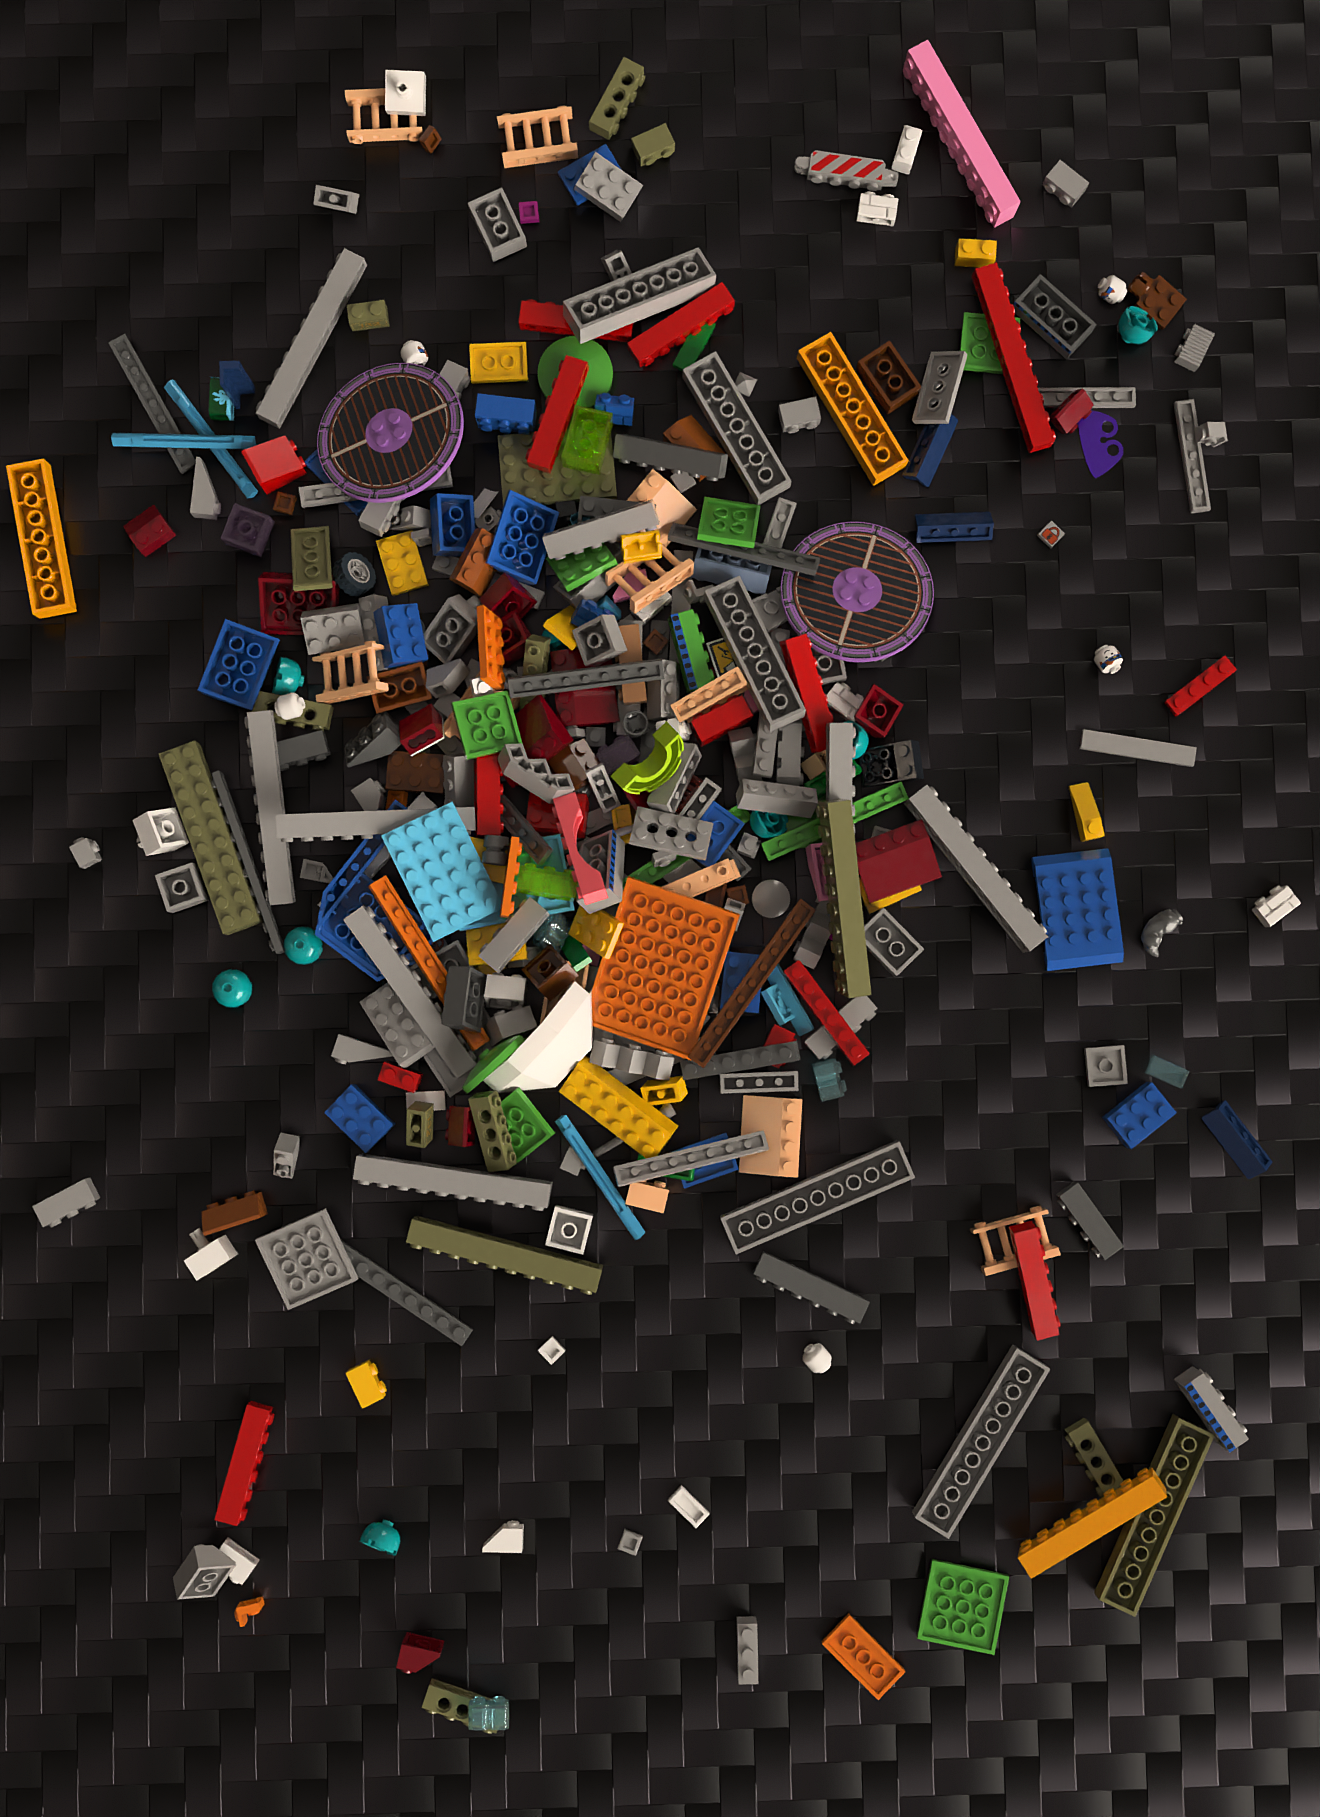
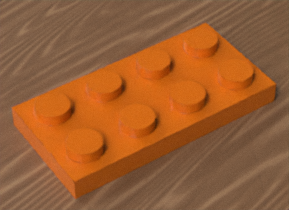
[477,605,506,691]
[499,836,522,918]
[821,1613,905,1700]

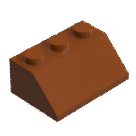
[663,415,725,482]
[449,528,497,597]
[367,662,432,714]
[202,1190,268,1236]

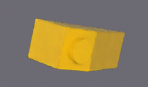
[1069,782,1105,842]

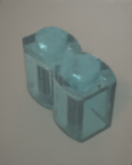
[533,913,573,953]
[812,1058,847,1102]
[469,1696,509,1730]

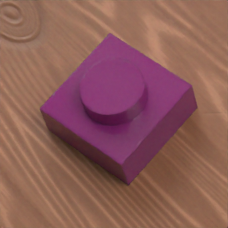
[519,201,539,224]

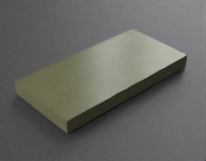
[291,526,333,591]

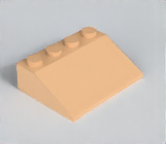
[617,469,697,568]
[739,1095,802,1177]

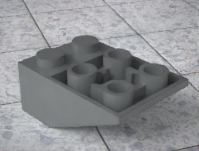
[345,712,401,767]

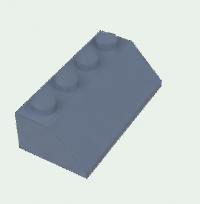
[691,548,772,594]

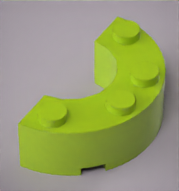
[611,721,684,794]

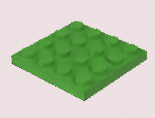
[916,1558,1009,1655]

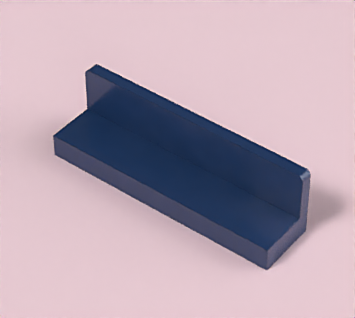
[219,361,255,409]
[902,414,958,487]
[915,512,994,543]
[1202,1100,1272,1179]

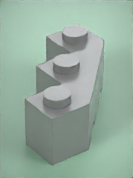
[775,718,805,786]
[728,727,763,784]
[497,743,575,804]
[793,898,831,969]
[589,1038,674,1080]

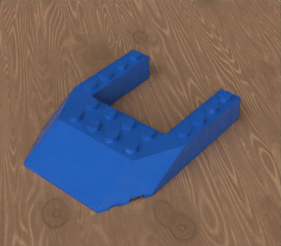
[315,799,433,982]

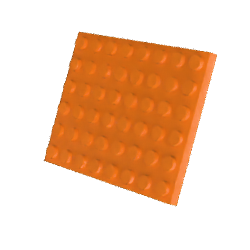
[591,876,740,1061]

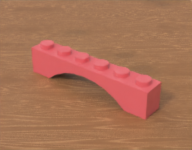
[551,792,608,905]

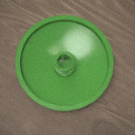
[538,336,613,412]
[462,1034,525,1094]

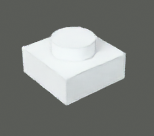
[469,676,493,698]
[538,1336,566,1365]

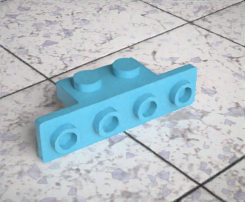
[761,964,814,1036]

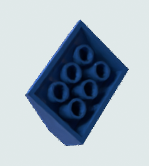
[485,490,559,585]
[198,619,280,711]

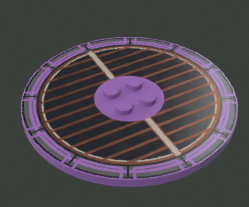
[317,363,464,503]
[781,522,934,662]

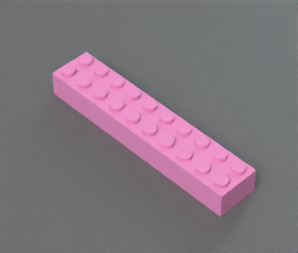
[903,40,1021,228]

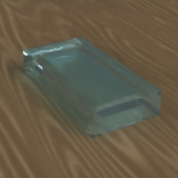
[1145,1055,1189,1089]

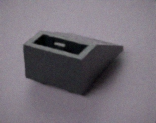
[859,740,924,788]

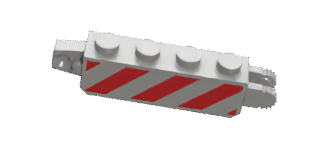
[794,150,898,191]

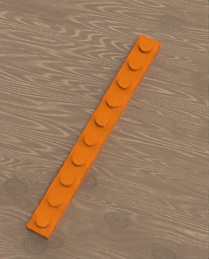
[368,875,490,1051]

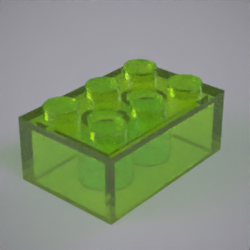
[562,405,613,475]
[516,863,578,902]

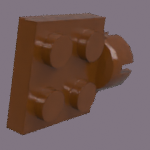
[1128,272,1187,330]

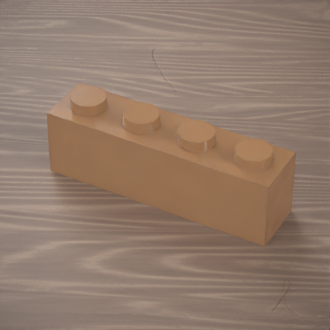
[615,624,647,705]

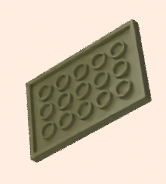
[498,426,617,506]

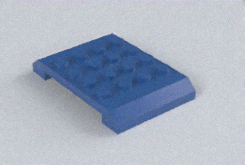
[1031,848,1124,971]

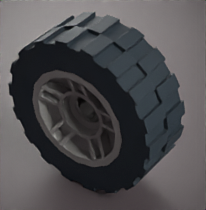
[333,552,376,597]

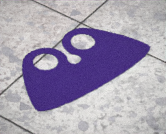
[1078,410,1124,478]

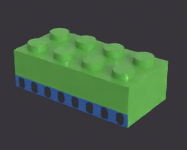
[667,609,714,693]

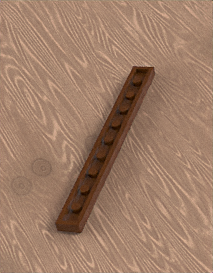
[687,899,816,1068]

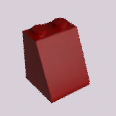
[241,436,307,495]

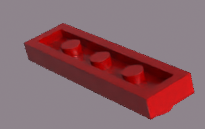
[1164,655,1237,717]

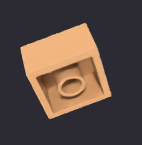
[625,1180,669,1213]

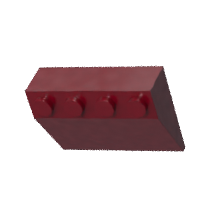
[258,572,340,635]
[550,648,620,728]
[503,695,574,788]
[855,819,942,904]

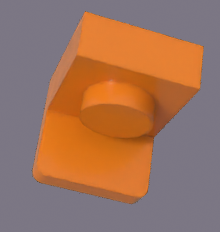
[234,1596,264,1627]

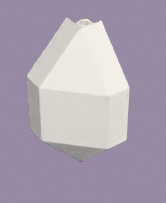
[483,982,593,1093]

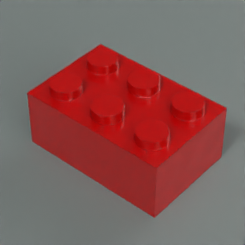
[690,694,753,747]
[526,792,590,838]

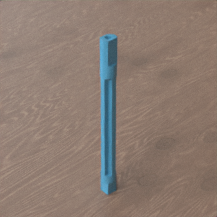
[164,380,258,499]
[111,433,256,449]
[555,1115,646,1240]

